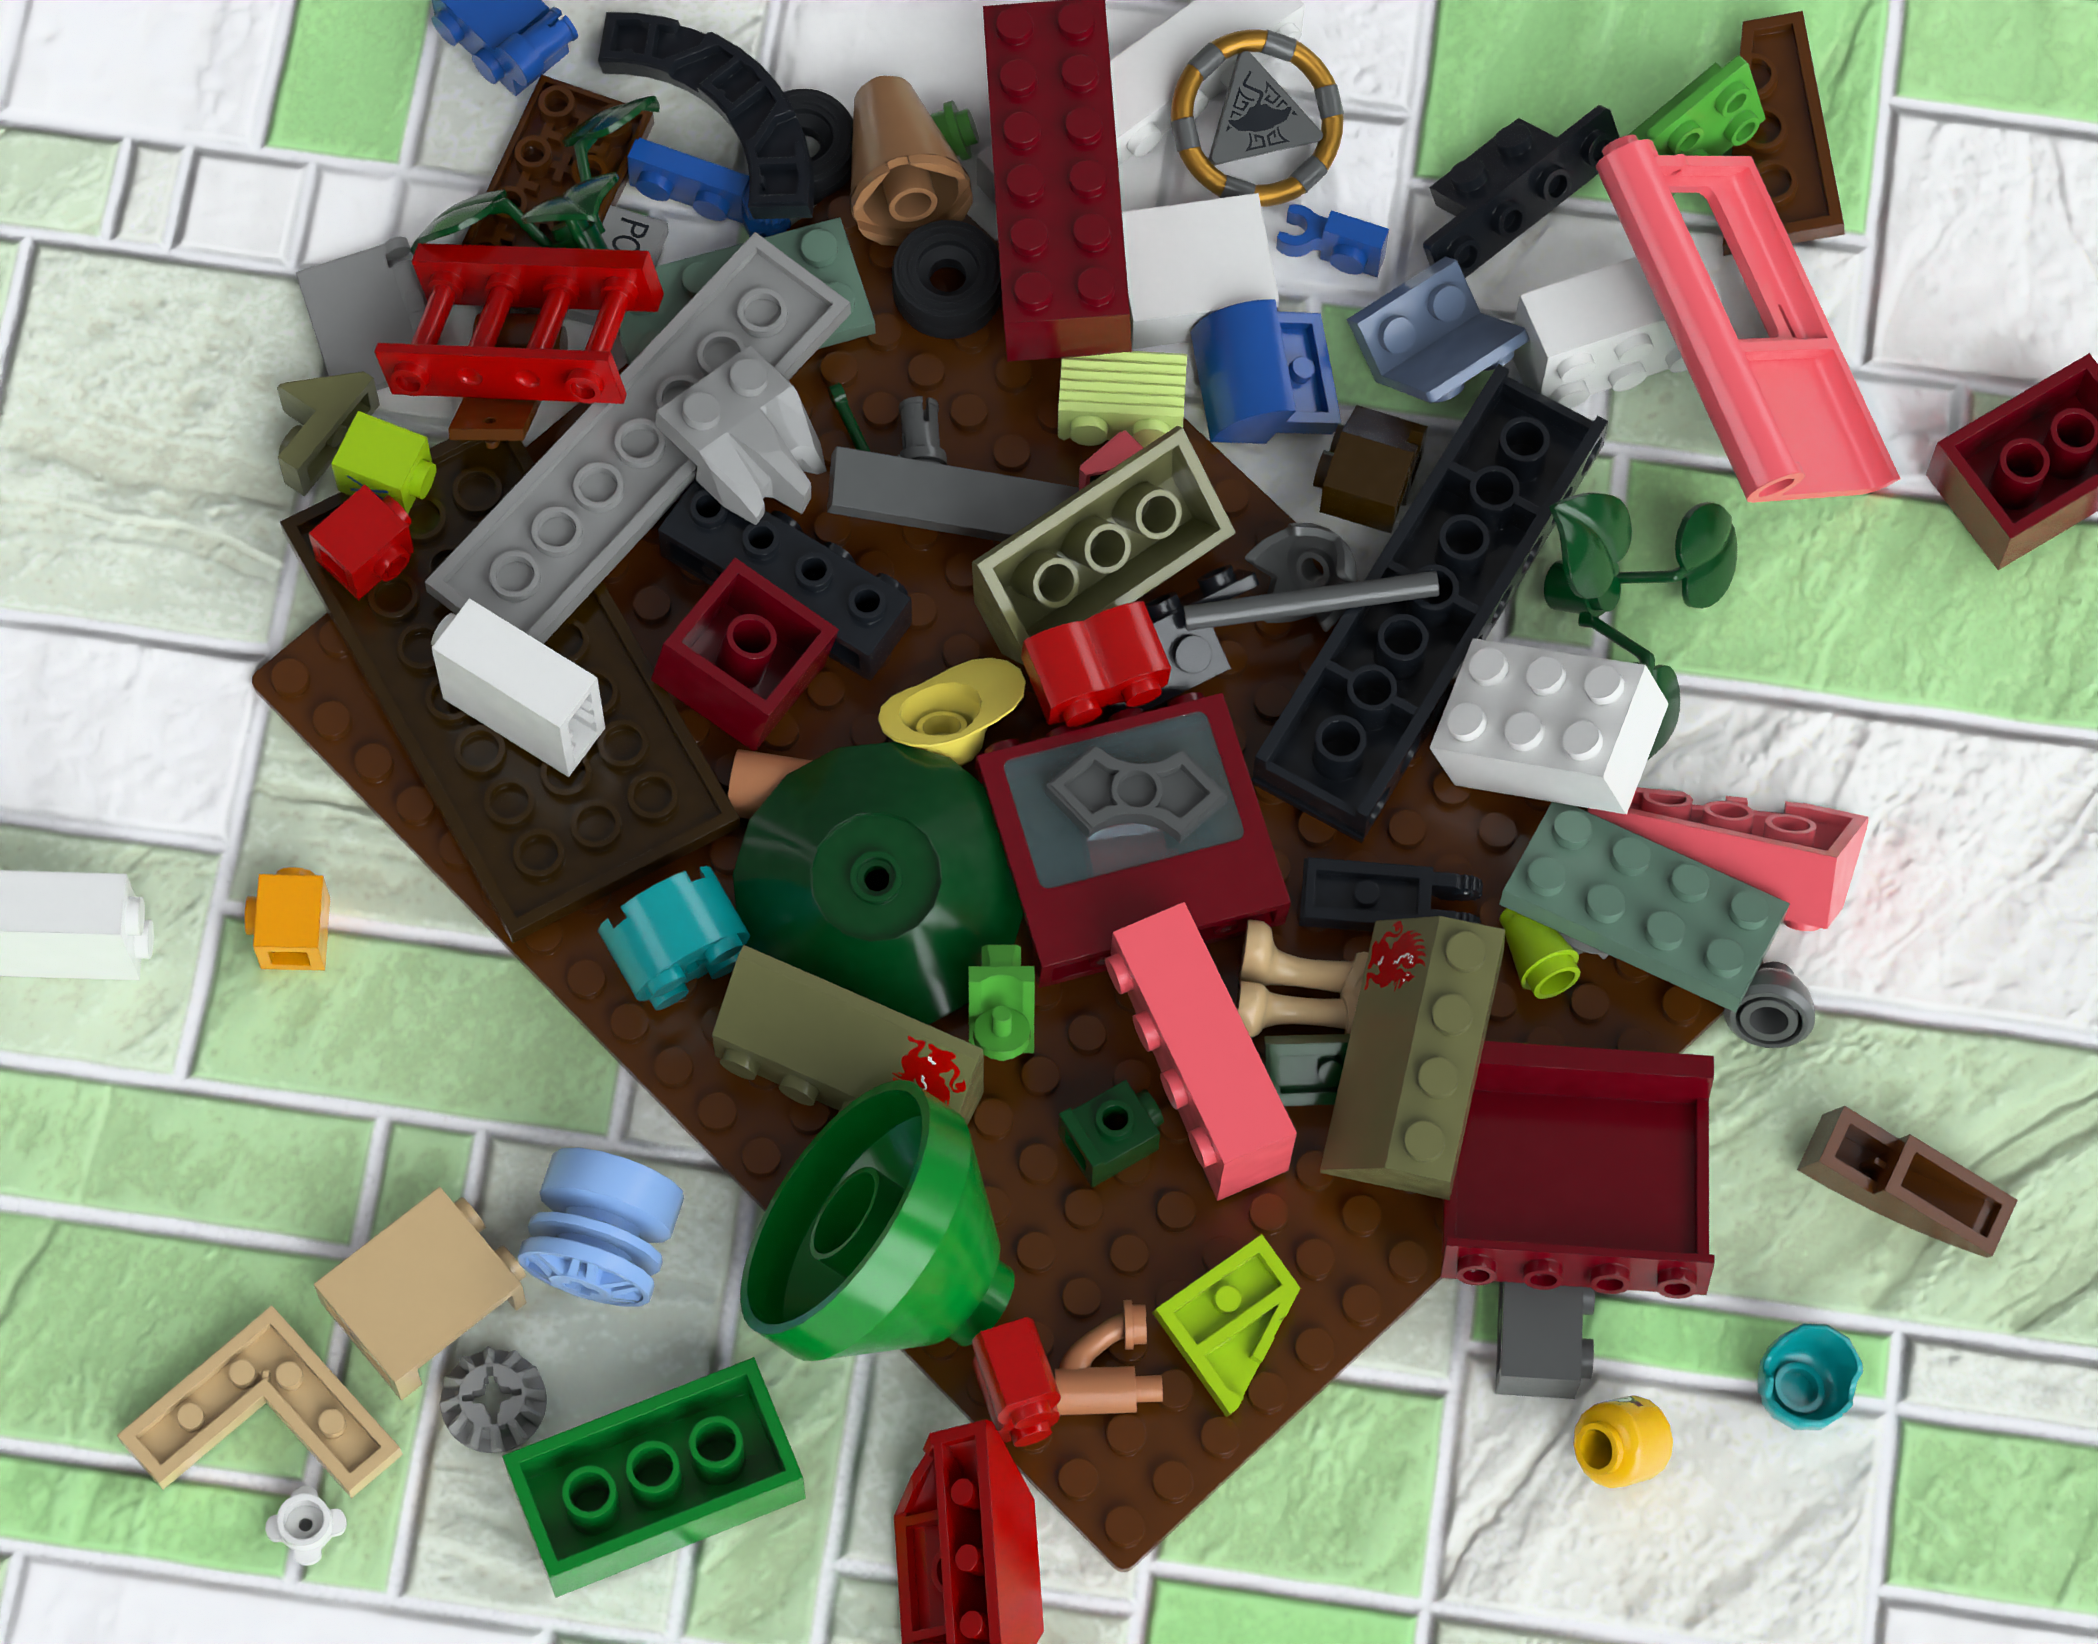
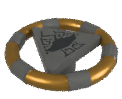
[1170,29,1344,207]

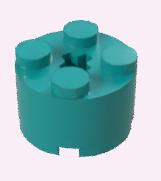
[598,866,750,1011]

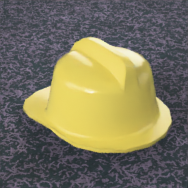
[878,658,1026,766]

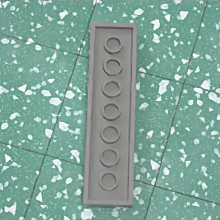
[425,232,851,644]

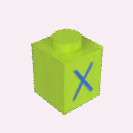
[331,411,436,514]

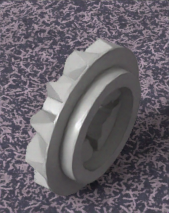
[439,1346,547,1453]

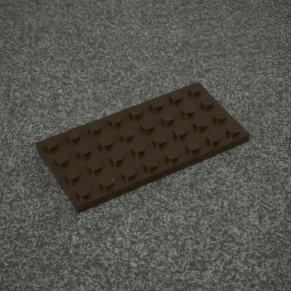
[280,439,741,944]

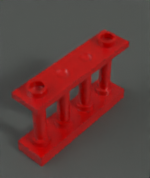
[374,243,664,404]

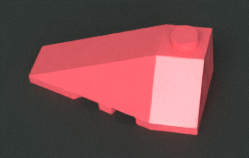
[1588,787,1869,931]

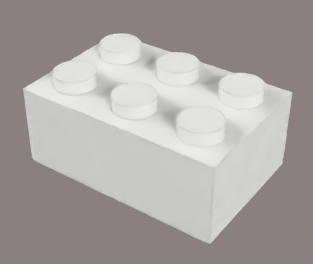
[1512,238,1722,409]
[1430,638,1669,815]

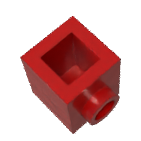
[309,484,414,601]

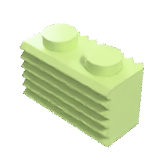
[1058,351,1187,447]

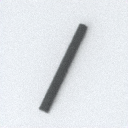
[1183,571,1439,631]

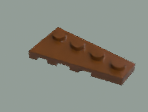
[1722,11,1845,256]

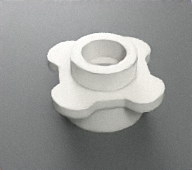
[265,1486,347,1565]

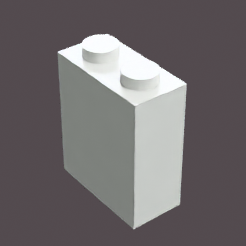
[1122,193,1280,350]
[431,598,605,777]
[0,870,154,980]

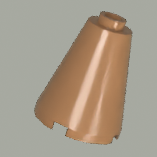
[850,75,973,246]

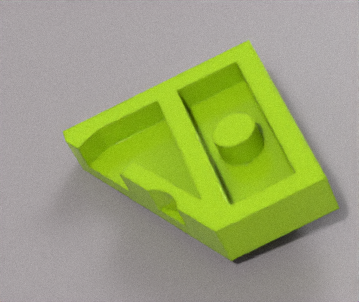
[1152,1234,1301,1417]

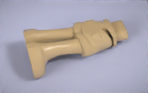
[1235,920,1368,1038]

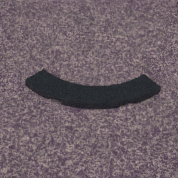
[598,12,815,219]

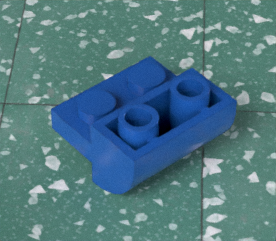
[1190,299,1342,444]

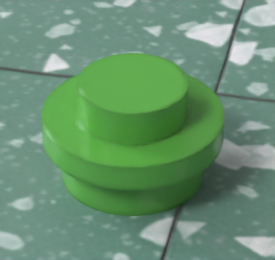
[931,100,979,161]

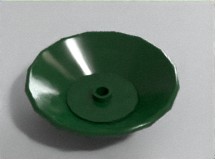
[733,742,1024,1025]

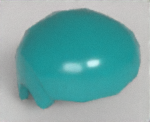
[1757,1324,1863,1430]

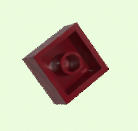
[651,558,839,751]

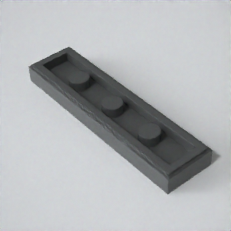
[827,446,1079,542]

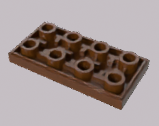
[461,74,654,314]

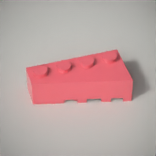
[1105,902,1297,1201]

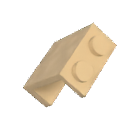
[314,1187,527,1401]

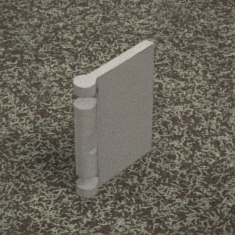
[295,237,441,390]

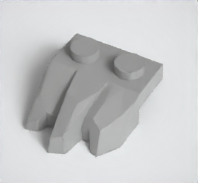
[655,345,827,525]

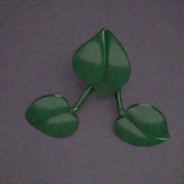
[410,96,660,256]
[1544,493,1737,761]

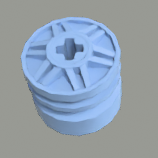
[518,1148,684,1307]

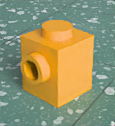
[245,867,330,971]

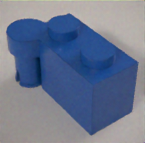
[431,0,578,97]

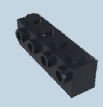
[658,479,912,681]

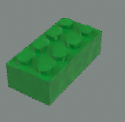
[502,1357,806,1598]

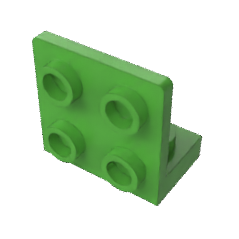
[1628,55,1766,196]

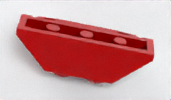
[894,1419,1044,1644]

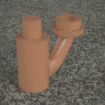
[1054,1300,1163,1415]

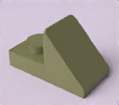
[277,371,380,497]

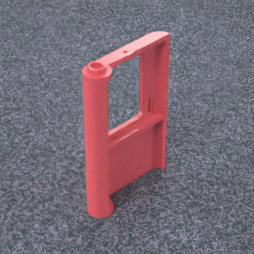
[1595,134,1901,503]

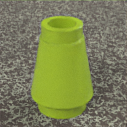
[1499,908,1581,999]

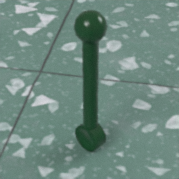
[827,382,871,452]

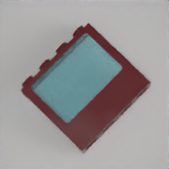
[974,692,1291,988]

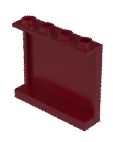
[1441,1041,1715,1299]

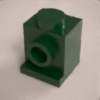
[1058,1080,1164,1188]

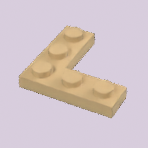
[117,1305,403,1498]

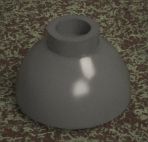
[1724,962,1815,1048]

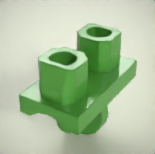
[969,945,1035,1061]

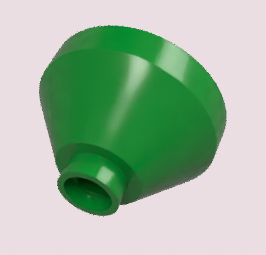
[740,1080,1015,1361]

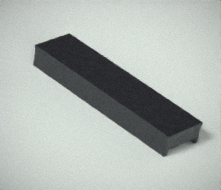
[1251,364,1608,843]

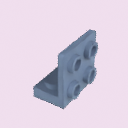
[1346,256,1530,403]

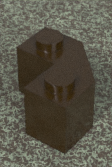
[1313,405,1428,534]

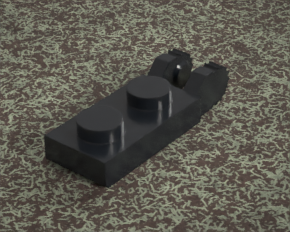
[1299,857,1483,932]

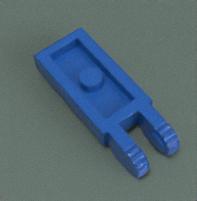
[627,137,791,238]

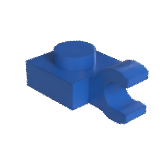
[1276,204,1389,278]

